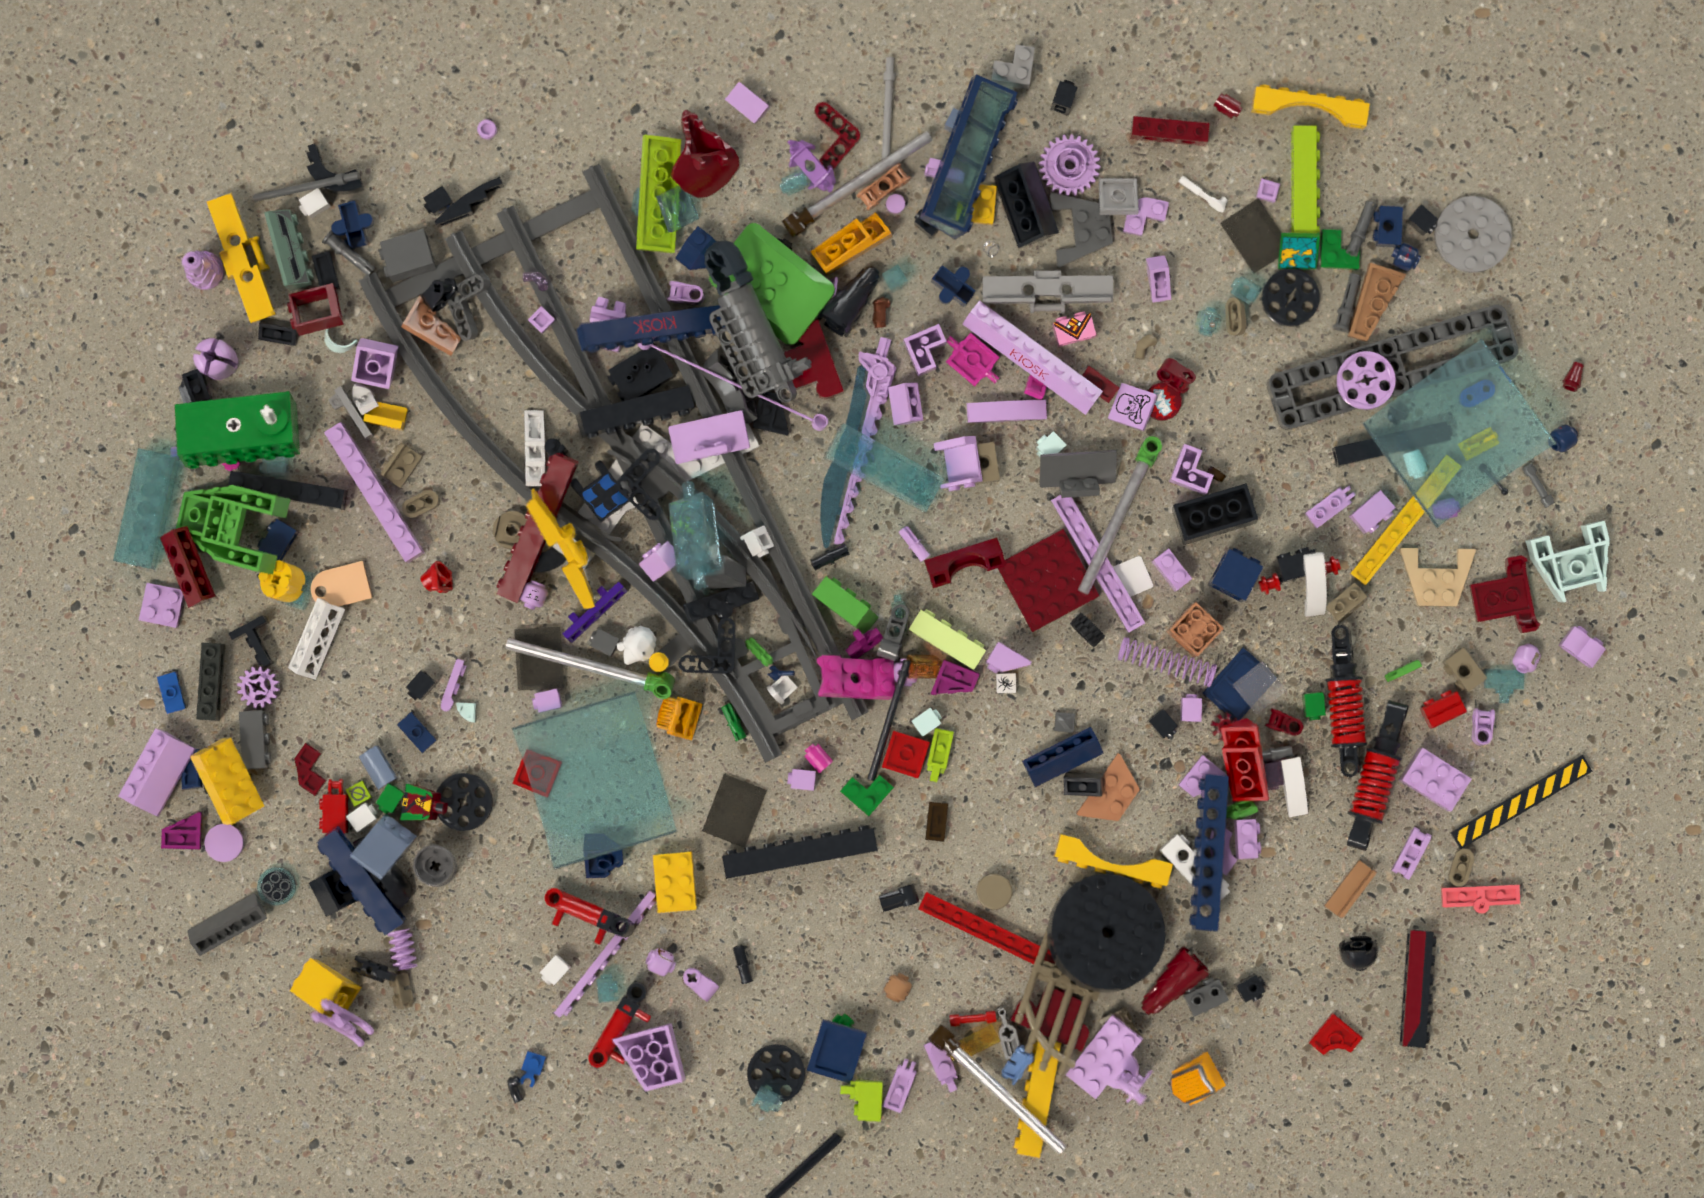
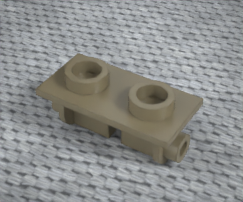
[389,969,414,1010]

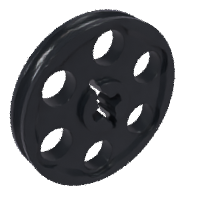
[1261,269,1320,327]
[436,773,493,831]
[747,1044,805,1103]

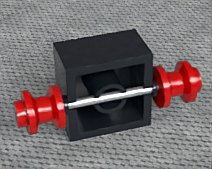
[1258,547,1341,595]

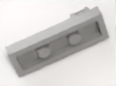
[329,386,374,440]

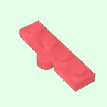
[1441,885,1520,914]

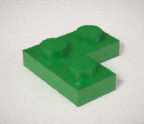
[1320,229,1360,270]
[840,775,894,816]

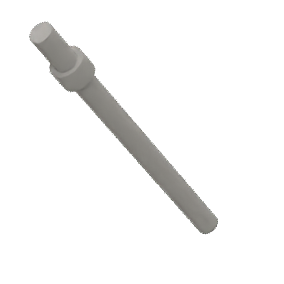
[882,57,895,172]

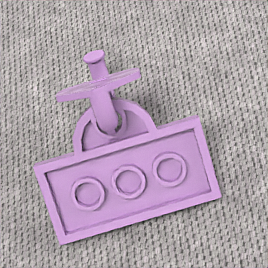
[1066,1015,1153,1105]

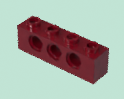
[1130,116,1210,146]
[160,526,216,608]

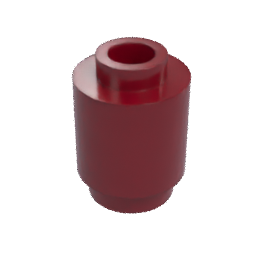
[1213,93,1243,119]

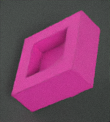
[1024,374,1047,400]

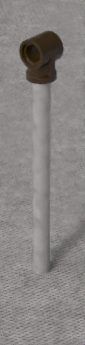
[782,131,933,238]
[928,1024,1066,1154]

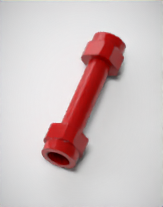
[949,1011,996,1027]

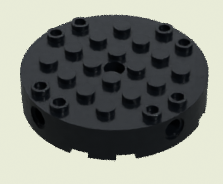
[1047,874,1166,993]

